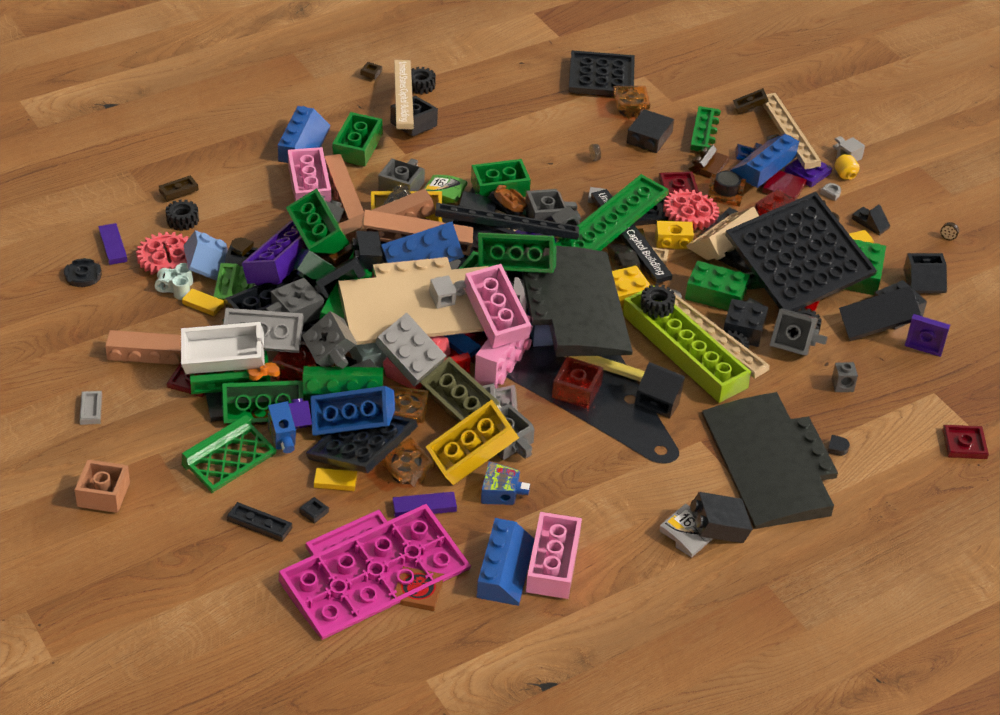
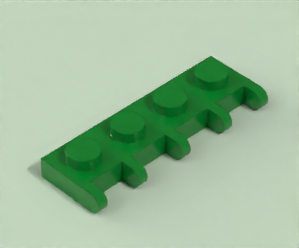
[690,106,721,152]

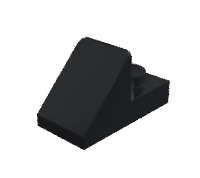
[851,204,890,235]

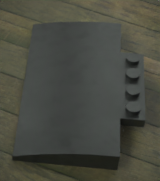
[522,246,633,357]
[702,392,838,529]

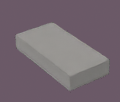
[80,391,102,425]

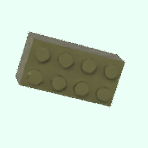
[420,357,501,423]

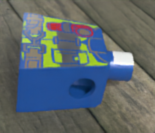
[268,401,296,453]
[481,462,530,505]

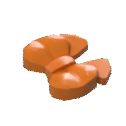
[247,363,280,381]

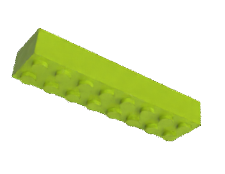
[623,285,751,403]

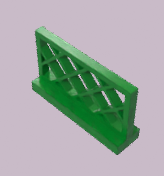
[190,350,271,394]
[181,414,277,493]

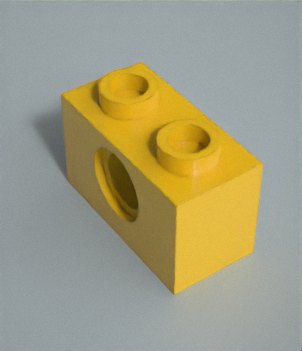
[655,221,694,249]

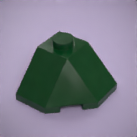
[294,248,336,279]

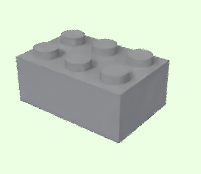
[375,313,446,387]

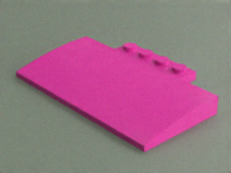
[278,504,471,640]

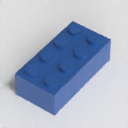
[381,221,464,263]

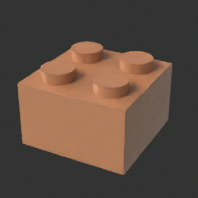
[75,460,130,513]

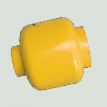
[834,154,860,180]

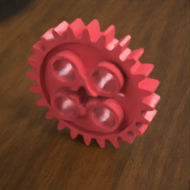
[663,189,720,230]
[136,232,188,275]

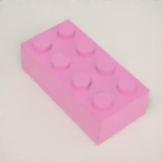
[288,147,331,202]
[464,264,531,348]
[475,315,533,389]
[526,512,582,599]

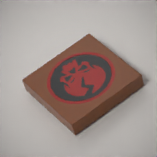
[392,566,444,611]

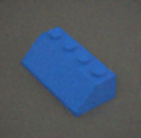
[278,106,330,163]
[730,134,799,188]
[311,386,395,436]
[477,518,535,606]

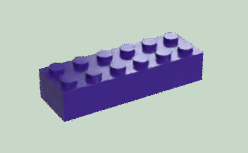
[242,221,314,285]

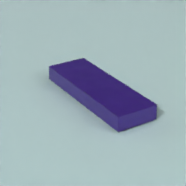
[98,223,128,265]
[392,492,457,517]

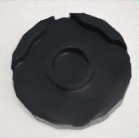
[64,258,102,287]

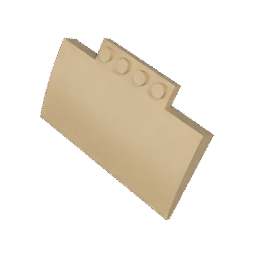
[338,257,488,345]

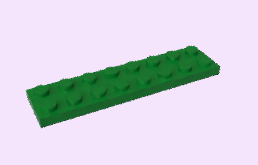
[555,174,669,251]

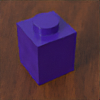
[289,398,312,429]

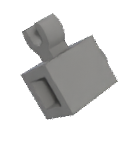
[833,136,865,161]
[429,275,466,309]

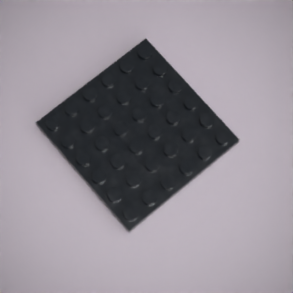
[725,191,877,312]

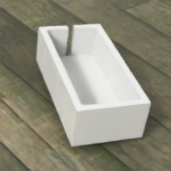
[181,322,264,374]

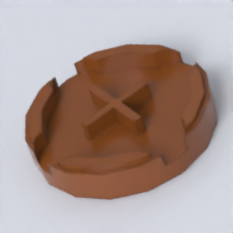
[494,185,527,212]

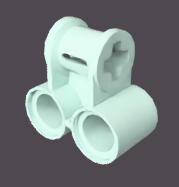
[154,263,193,300]

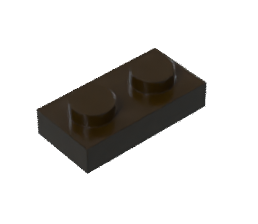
[733,88,769,114]
[688,145,717,173]
[159,175,199,201]

